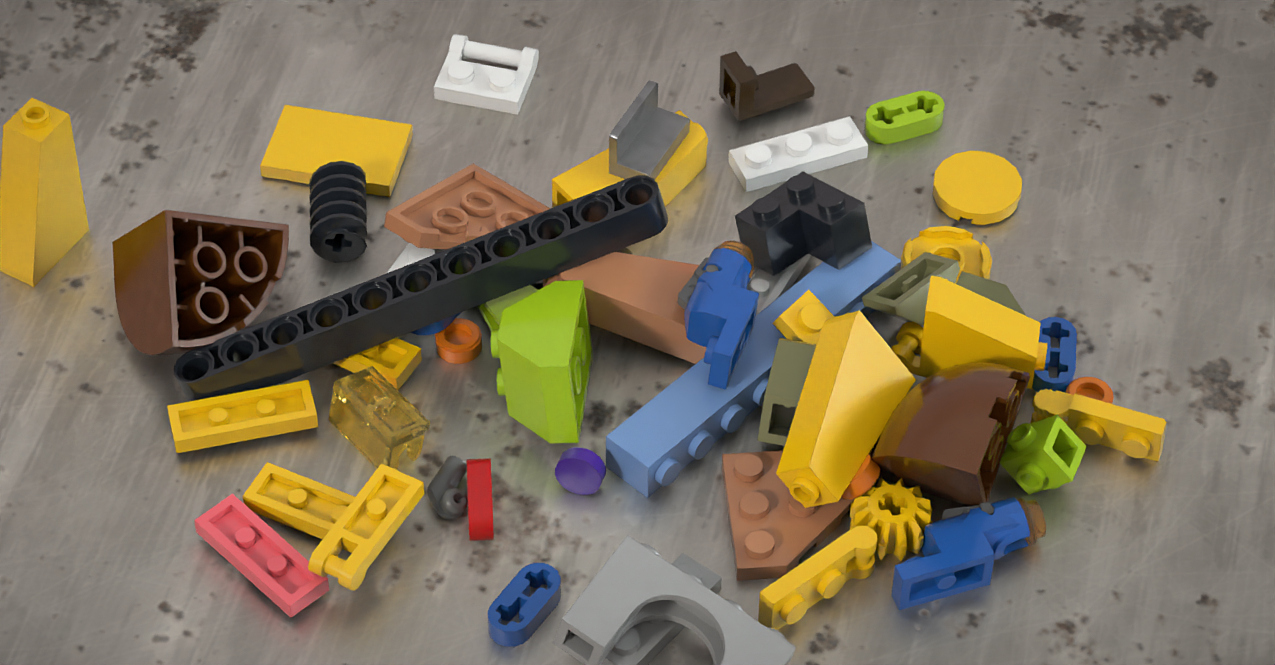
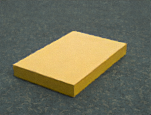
[260,105,413,197]

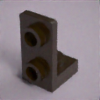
[719,51,815,122]

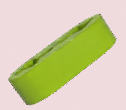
[864,91,945,145]

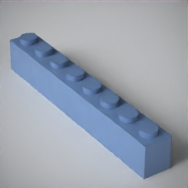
[606,241,901,498]

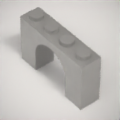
[553,535,797,665]

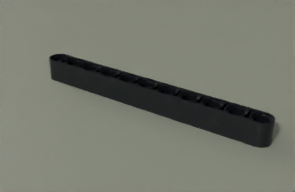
[174,175,668,402]

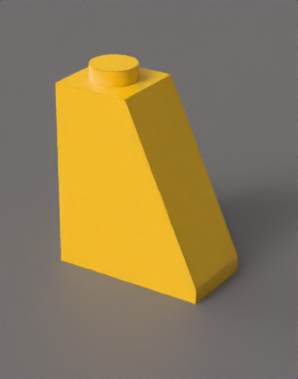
[919,276,1048,389]

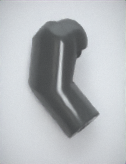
[427,456,468,520]

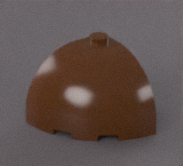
[112,210,289,355]
[869,362,1030,506]

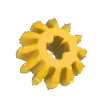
[850,477,933,561]

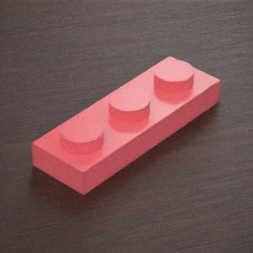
[194,494,329,618]

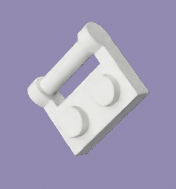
[434,34,539,115]

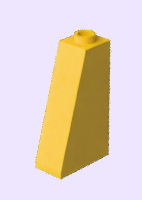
[0,98,89,287]
[552,110,708,208]
[776,310,916,508]

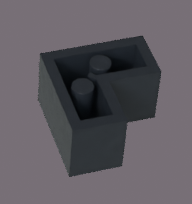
[735,171,872,276]

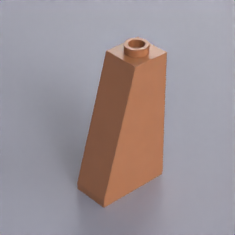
[543,252,707,364]

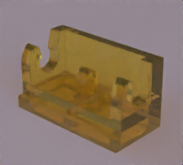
[328,366,430,470]

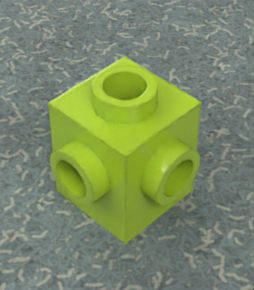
[1000,414,1087,495]

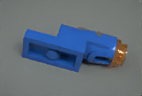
[677,241,759,390]
[891,497,1046,610]

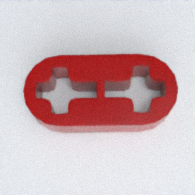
[467,458,494,541]

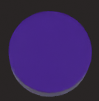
[555,447,606,495]

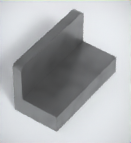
[609,80,690,180]

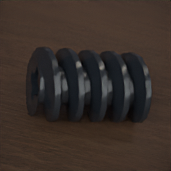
[309,161,367,263]

